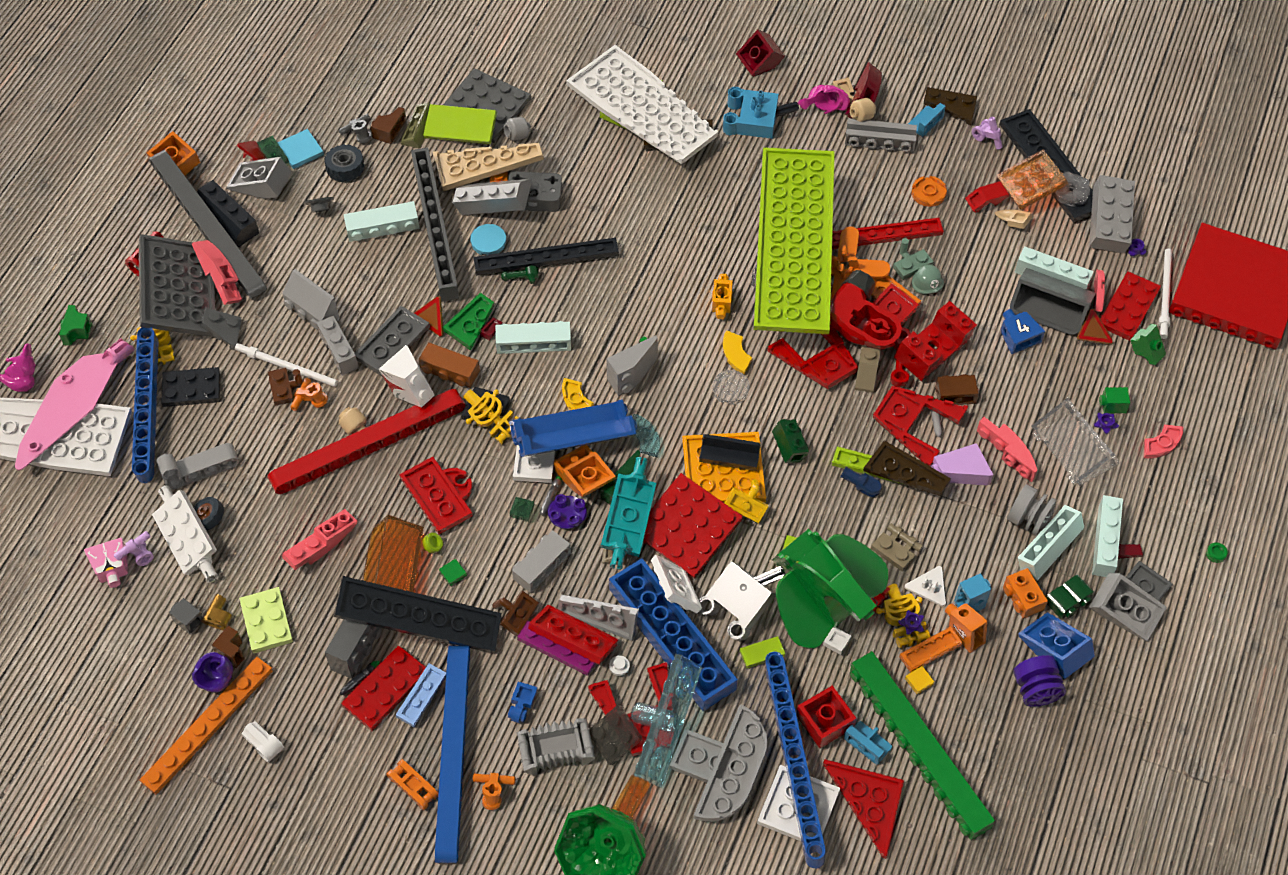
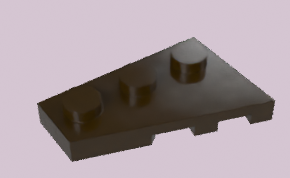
[923,87,977,126]

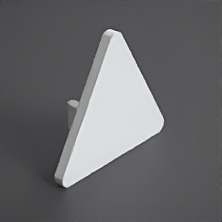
[905,566,946,607]

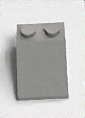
[226,157,291,199]
[606,335,658,396]
[1089,573,1167,641]

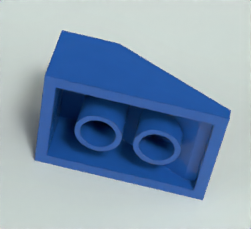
[1018,612,1095,679]

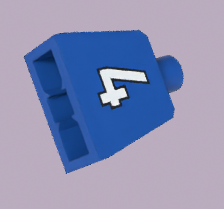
[1001,309,1045,354]

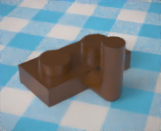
[268,368,303,406]
[492,591,539,636]

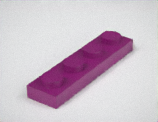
[517,621,596,676]

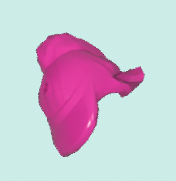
[798,85,850,114]
[0,343,35,392]

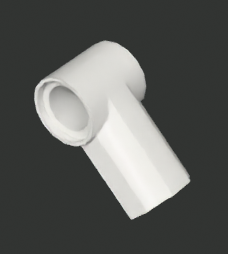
[242,721,284,763]

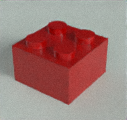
[796,685,857,749]

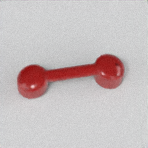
[890,327,911,387]

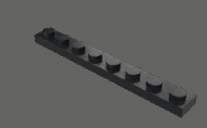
[473,237,619,276]

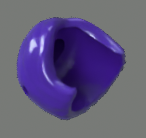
[192,652,233,692]

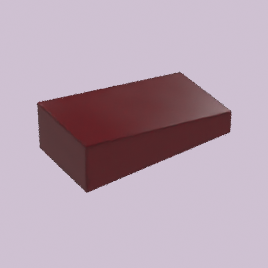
[480,318,503,341]
[1118,544,1143,559]

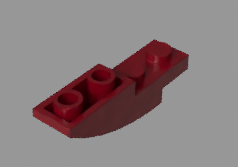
[845,62,882,119]

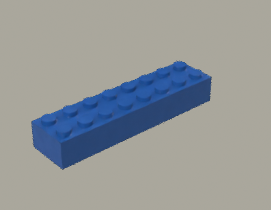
[609,558,738,711]

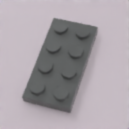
[354,306,430,377]

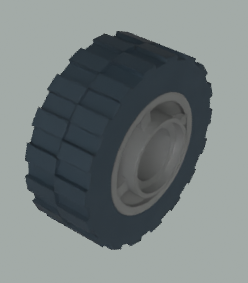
[324,144,365,182]

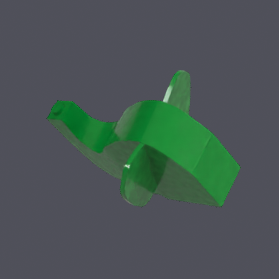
[772,528,888,648]

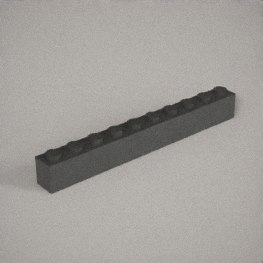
[411,147,459,302]

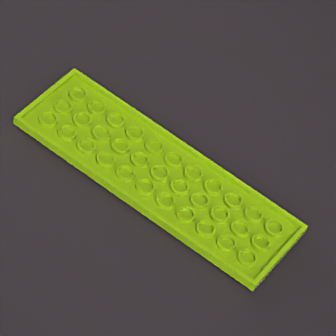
[753,147,835,334]

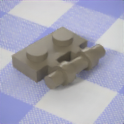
[871,523,923,572]

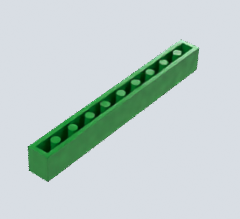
[850,651,995,841]

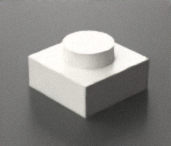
[823,627,851,655]

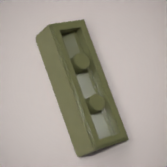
[400,102,431,148]

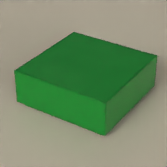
[439,559,467,586]

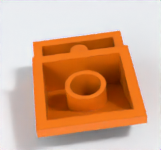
[553,445,616,497]

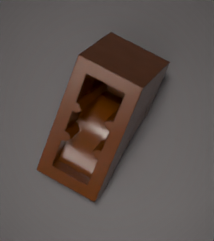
[370,107,406,144]

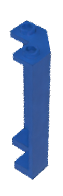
[509,399,637,457]

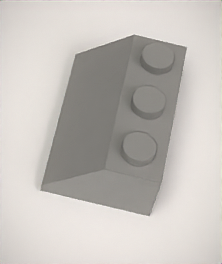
[282,269,340,329]

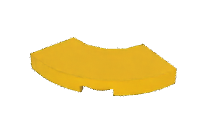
[723,330,752,375]
[562,378,594,410]

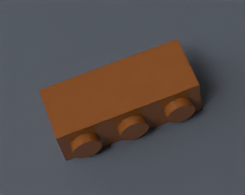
[418,342,480,388]

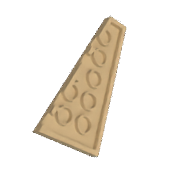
[433,143,544,191]

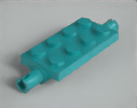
[600,457,657,570]

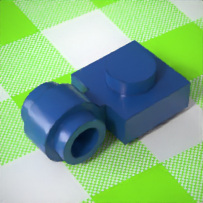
[508,681,538,723]

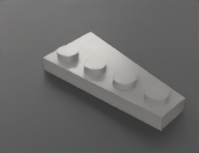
[558,595,639,641]

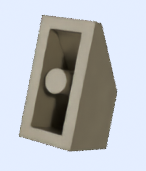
[855,347,880,393]

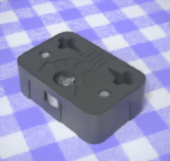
[508,171,562,212]

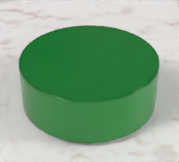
[1206,542,1228,563]

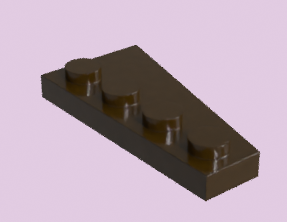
[863,440,951,496]

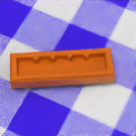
[899,626,963,673]

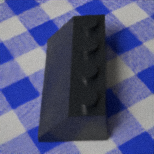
[197,180,259,248]

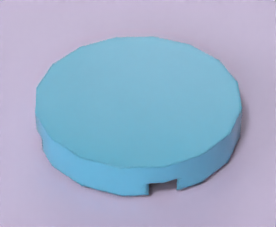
[470,224,506,255]

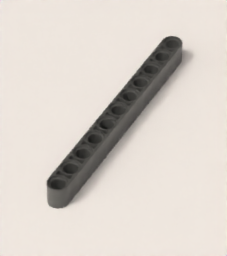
[149,150,267,299]

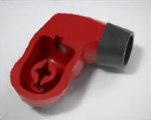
[830,270,902,349]

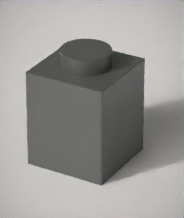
[169,598,203,635]

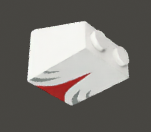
[379,345,434,407]

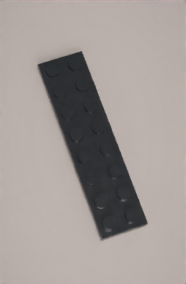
[999,109,1093,222]
[333,576,502,653]

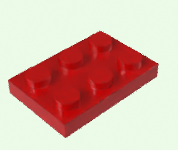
[873,283,919,326]

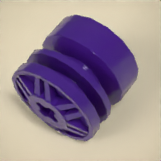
[1013,655,1067,707]

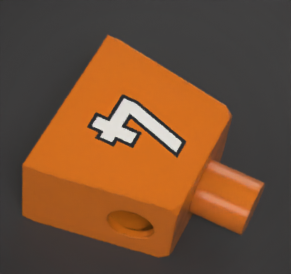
[945,603,987,653]

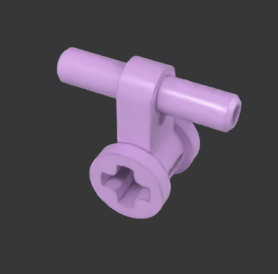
[971,117,1003,149]
[114,531,154,566]

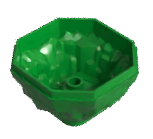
[554,804,646,875]

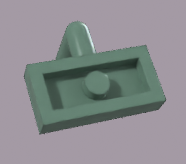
[893,238,934,280]

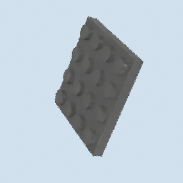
[443,68,531,143]

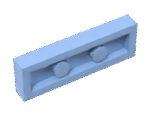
[396,663,446,727]

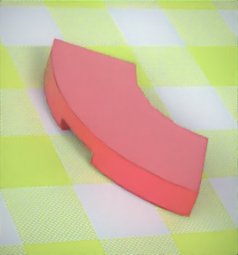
[1093,269,1105,312]
[1144,425,1184,459]

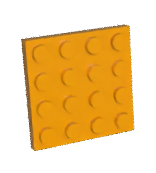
[682,432,766,503]

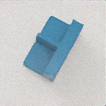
[844,721,892,765]

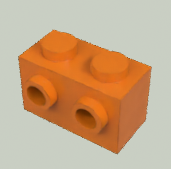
[1003,568,1048,619]

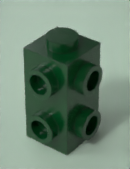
[772,419,809,464]

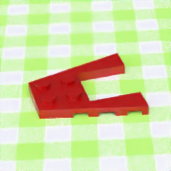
[768,325,858,389]
[873,385,969,467]
[588,662,673,757]

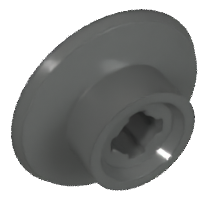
[303,197,334,213]

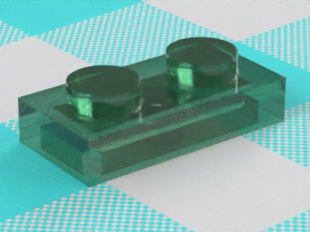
[257,136,289,164]

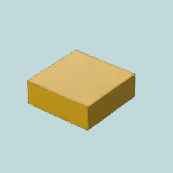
[905,666,934,694]

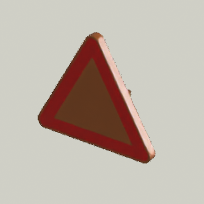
[414,296,444,337]
[1077,309,1113,345]

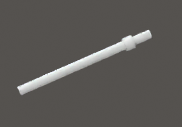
[1159,249,1172,339]
[235,343,338,387]

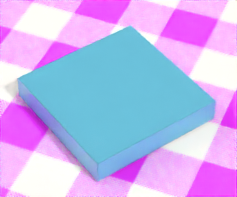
[277,129,324,169]

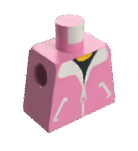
[84,537,128,588]

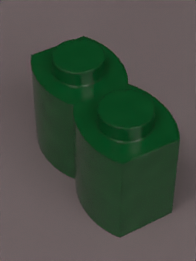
[1046,574,1094,619]

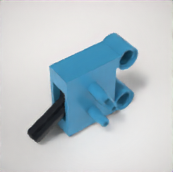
[723,87,799,139]

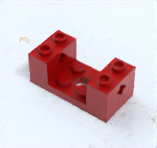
[894,301,977,382]

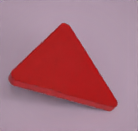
[237,140,265,161]

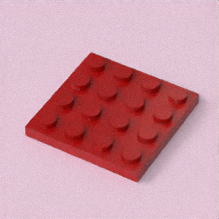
[643,473,743,579]

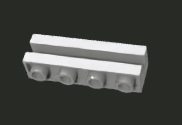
[845,118,917,152]

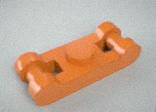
[386,759,439,810]

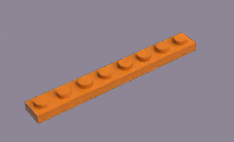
[139,657,273,795]

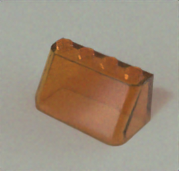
[362,514,424,593]

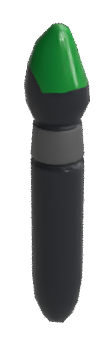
[340,661,380,695]

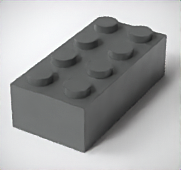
[325,620,382,679]

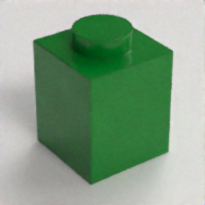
[1099,387,1130,413]

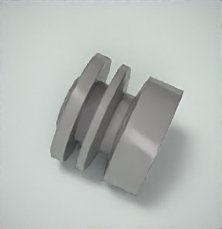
[1007,484,1057,536]

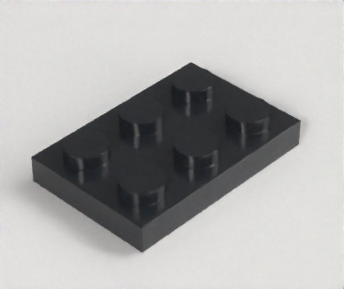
[161,367,220,407]

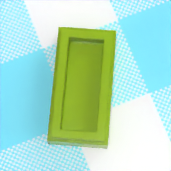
[740,636,785,669]

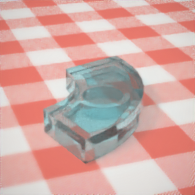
[633,414,660,458]

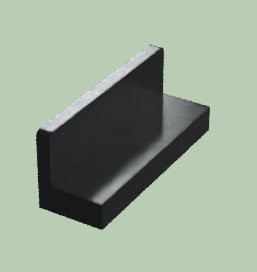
[699,434,761,471]

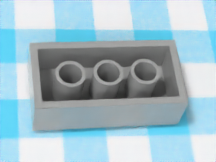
[1089,175,1135,253]

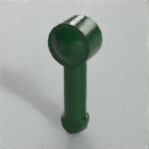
[501,266,539,284]

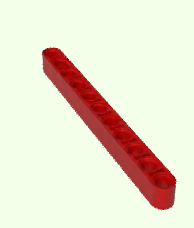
[268,389,466,494]

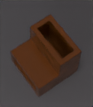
[212,626,244,668]

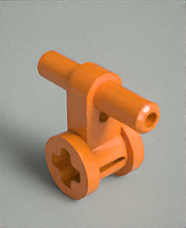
[290,378,328,411]
[473,772,516,810]

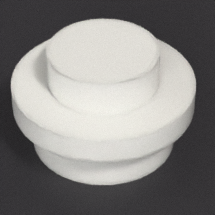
[609,656,630,676]

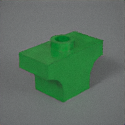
[59,305,92,346]
[1130,324,1166,365]

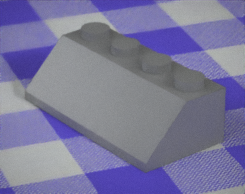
[452,179,532,215]

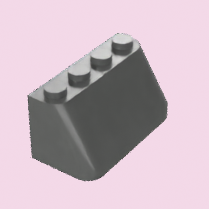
[1010,268,1096,335]

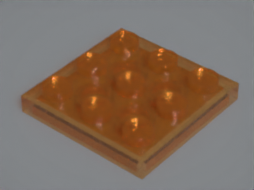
[997,149,1068,210]

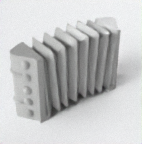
[517,718,595,776]

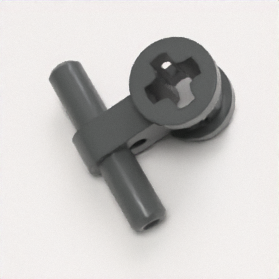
[338,114,372,143]

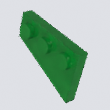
[443,293,494,351]

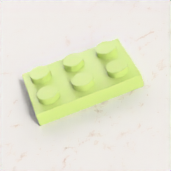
[239,587,293,654]

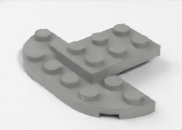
[669,704,767,821]

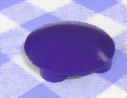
[548,494,587,529]

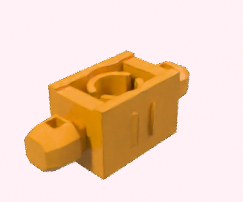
[712,274,733,319]

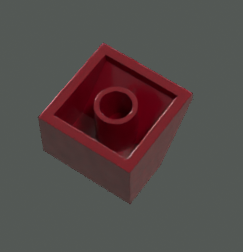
[736,29,785,77]

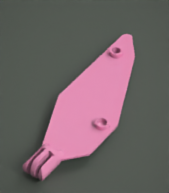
[15,338,135,470]

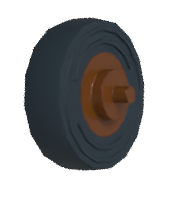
[193,497,224,531]

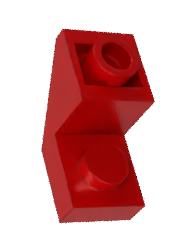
[965,181,1010,213]

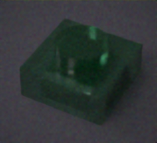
[509,497,535,522]

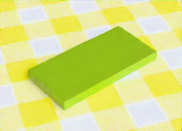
[423,104,497,144]

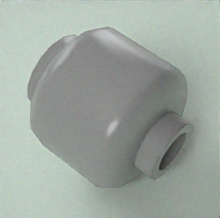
[504,117,531,141]

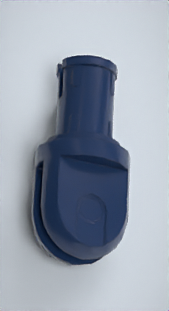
[840,466,882,497]

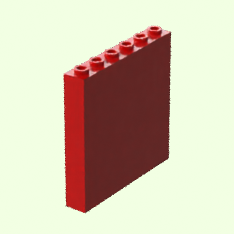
[1169,222,1288,350]

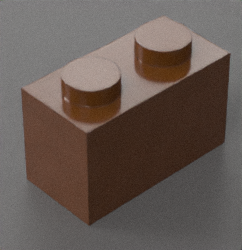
[935,374,979,405]

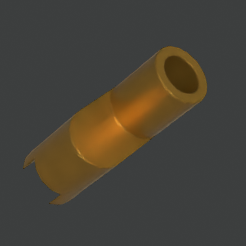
[202,594,232,631]

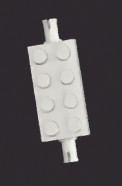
[152,485,219,583]

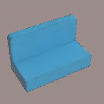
[908,103,946,137]

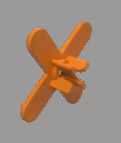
[831,226,891,300]

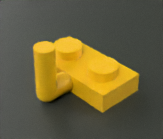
[724,479,768,523]

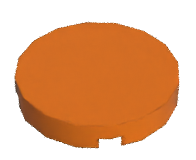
[911,176,947,207]

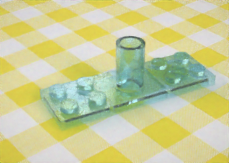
[631,654,702,788]

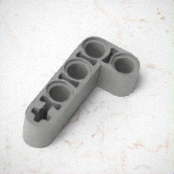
[157,443,239,489]

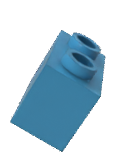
[954,573,991,612]

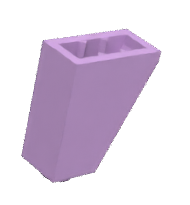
[931,443,993,485]

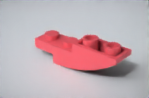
[192,240,242,305]
[977,417,1037,482]
[282,509,358,570]

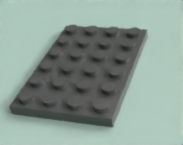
[139,234,215,337]

